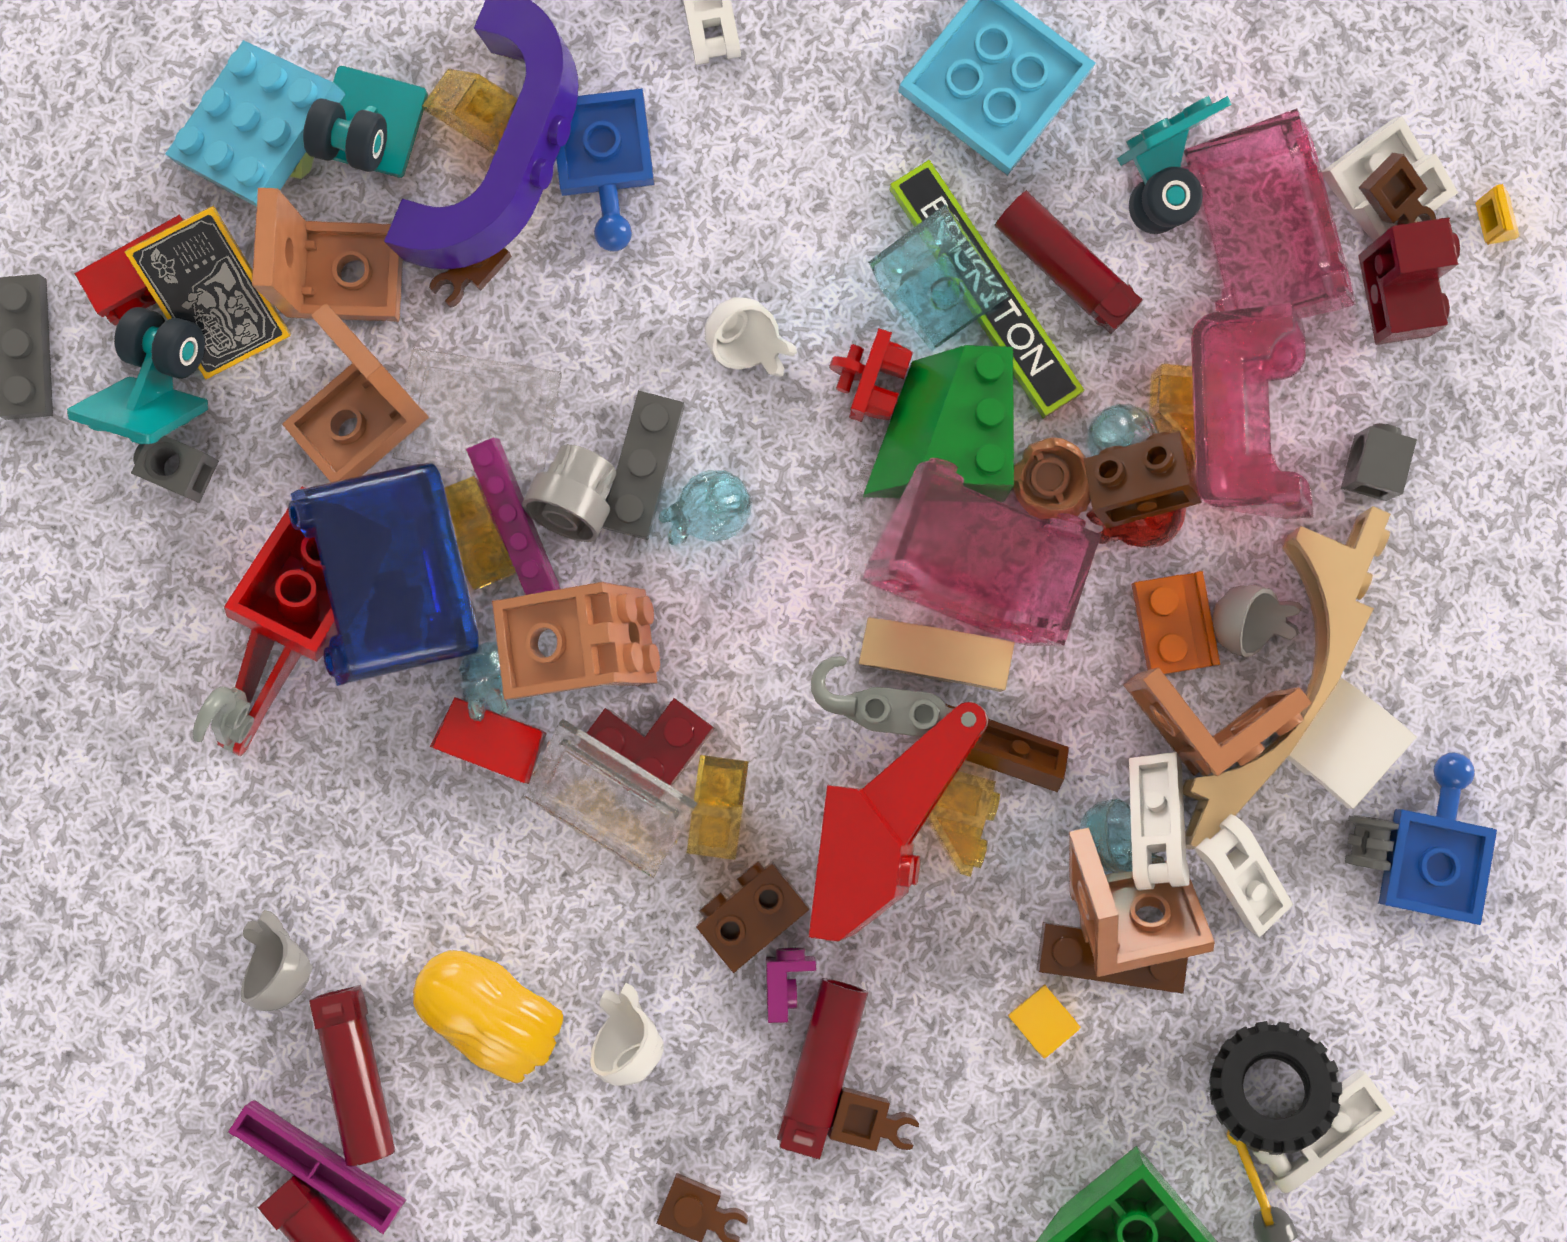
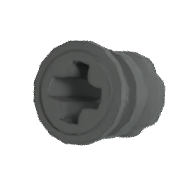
[1345,815,1399,871]

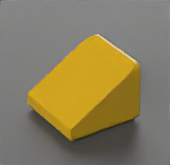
[1475,184,1520,245]
[1008,984,1081,1059]

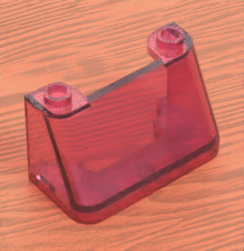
[1182,108,1356,334]
[1191,303,1313,519]
[862,458,1101,646]

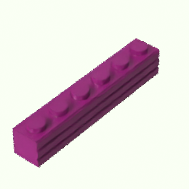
[466,437,561,595]
[228,1100,406,1234]

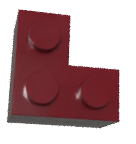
[1358,217,1460,345]
[576,698,715,806]

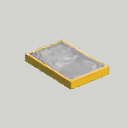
[125,205,291,380]

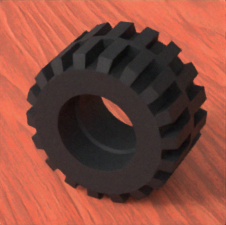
[1209,1021,1342,1155]

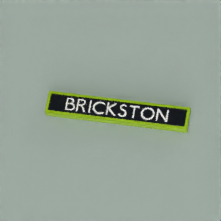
[889,160,1085,419]

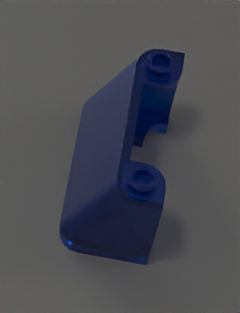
[288,462,479,686]

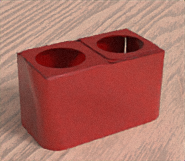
[430,697,547,784]

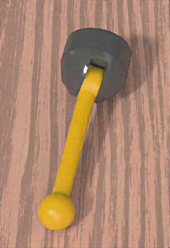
[1227,1130,1298,1242]

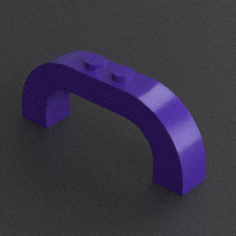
[384,0,579,269]

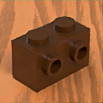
[1084,431,1202,529]
[696,861,810,973]

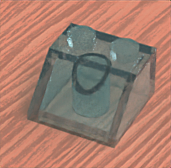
[868,204,1009,351]

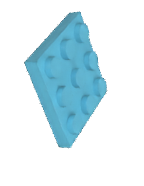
[898,0,1095,176]
[165,40,345,207]

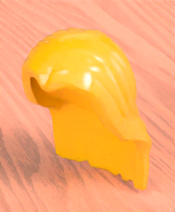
[413,950,563,1083]

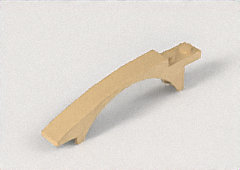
[1183,506,1391,850]

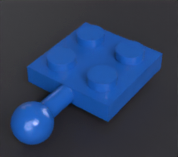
[556,88,655,252]
[1378,752,1497,925]

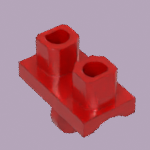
[829,328,913,422]

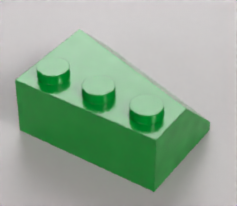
[863,345,1014,502]
[1036,1146,1218,1242]

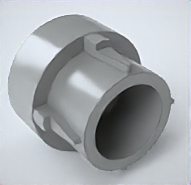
[522,444,617,542]

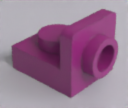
[766,947,816,1023]

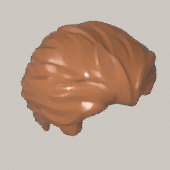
[1013,437,1091,522]

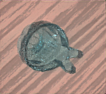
[1086,404,1160,456]
[659,470,752,545]
[459,642,510,722]
[1080,799,1165,873]

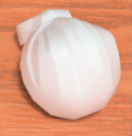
[705,297,797,377]
[590,983,664,1086]

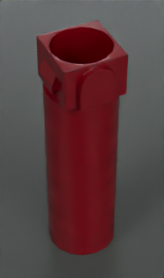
[995,190,1143,334]
[776,978,869,1160]
[309,985,395,1166]
[257,1175,360,1242]

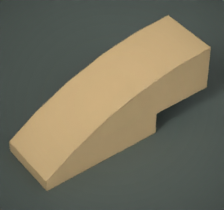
[858,617,1015,692]

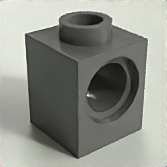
[1341,423,1417,501]
[131,436,219,503]

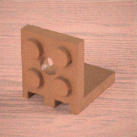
[252,188,403,322]
[282,303,429,493]
[492,582,660,700]
[1123,668,1312,776]
[1069,827,1215,977]

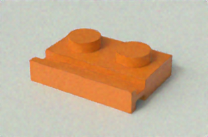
[1131,571,1221,674]

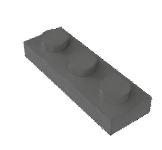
[0,274,53,420]
[602,390,685,540]

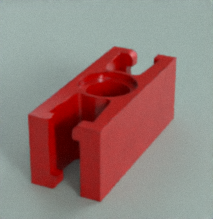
[74,214,185,326]

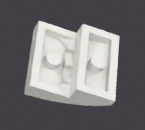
[1321,116,1458,241]
[1270,677,1417,809]

